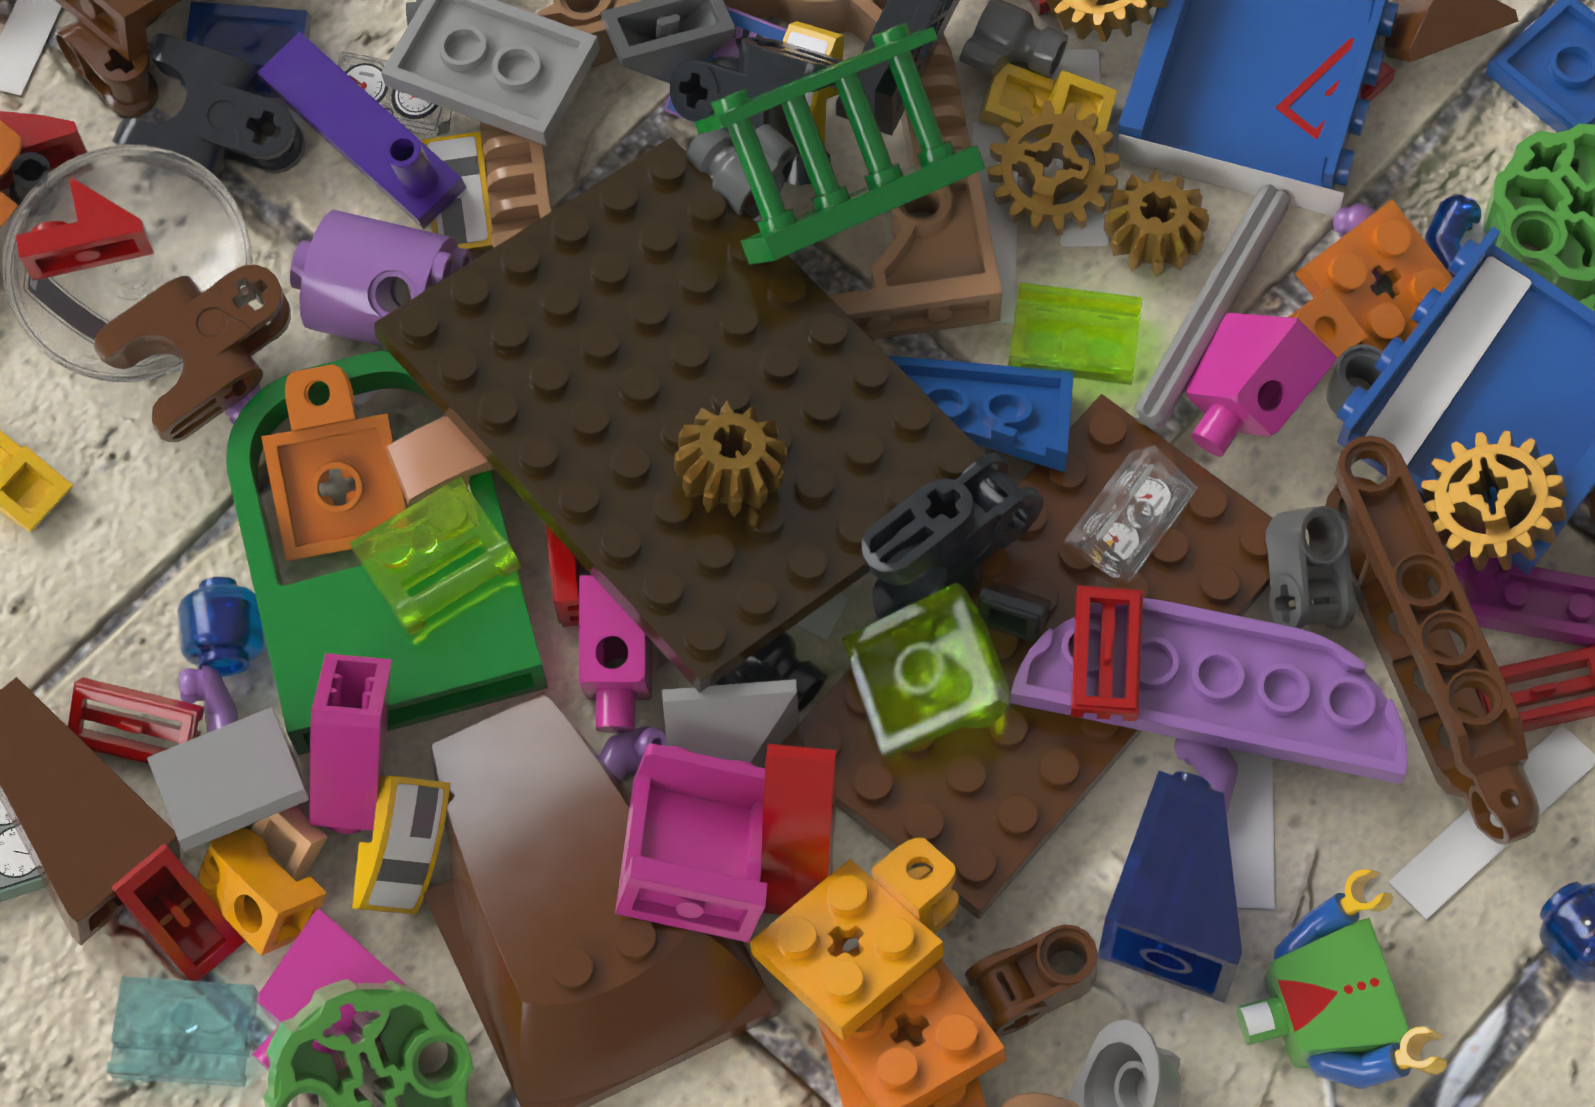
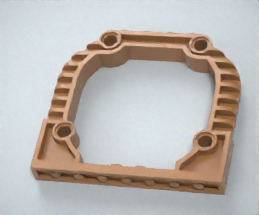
[480,0,1002,340]

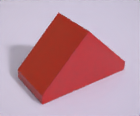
[111,843,245,985]

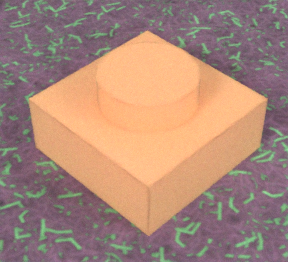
[251,806,328,881]

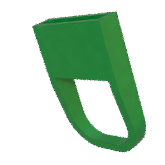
[226,350,548,755]

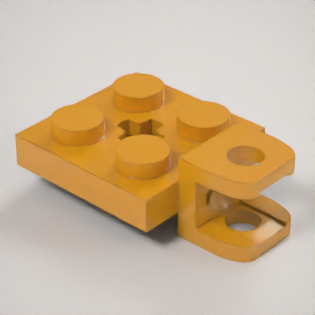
[749,838,959,1041]

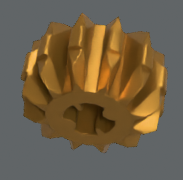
[1104,168,1209,277]
[674,401,787,517]

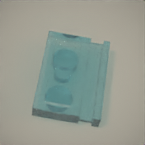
[106,976,259,1087]

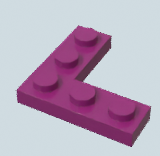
[1452,553,1595,647]

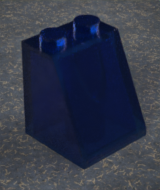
[1098,771,1242,1003]

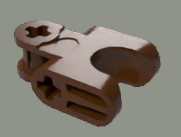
[94,264,291,442]

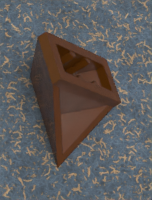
[1384,0,1518,62]

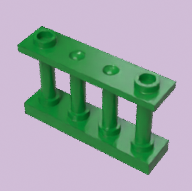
[694,23,986,264]

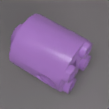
[290,209,471,347]

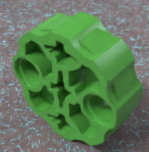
[1483,124,1595,302]
[263,979,474,1107]

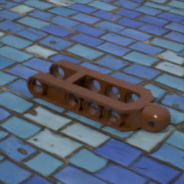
[1325,435,1540,845]

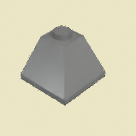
[662,679,799,768]

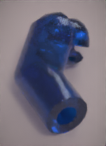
[1425,194,1481,278]

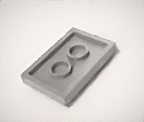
[381,0,600,146]

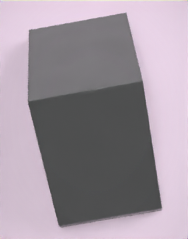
[601,0,736,84]

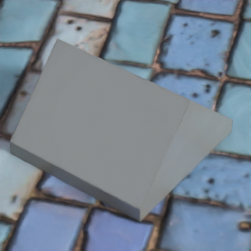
[147,707,309,852]

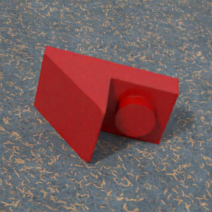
[15,178,155,281]

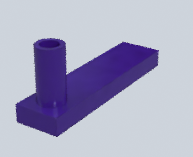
[257,32,467,229]

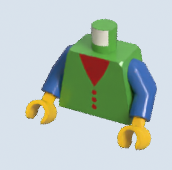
[1237,869,1447,1089]

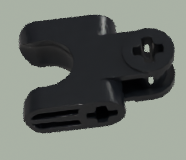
[112,33,305,184]
[670,37,843,186]
[862,453,1044,635]

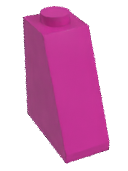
[309,653,392,834]

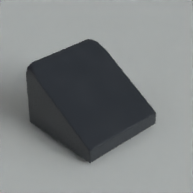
[976,582,1052,643]

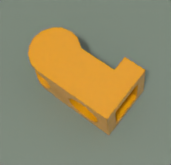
[196,828,327,956]

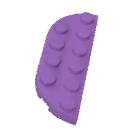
[1009,598,1407,784]

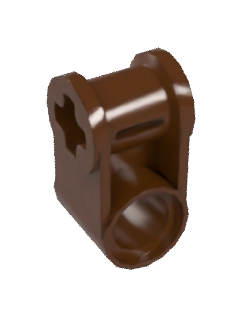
[55,19,159,117]
[964,924,1098,1037]

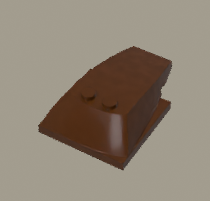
[423,692,778,1107]

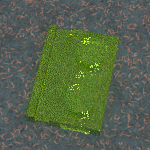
[1008,282,1143,385]

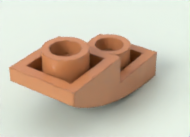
[386,416,495,506]

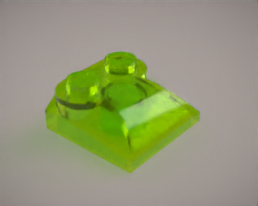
[842,583,1009,757]

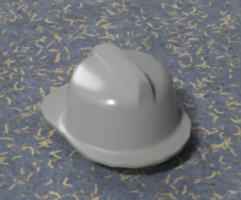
[1066,1019,1181,1107]

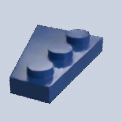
[888,355,1074,472]

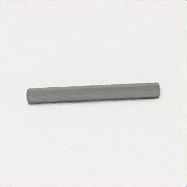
[1134,185,1290,430]

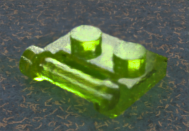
[350,477,521,636]

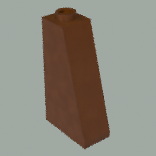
[0,677,181,946]

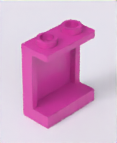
[615,744,768,942]

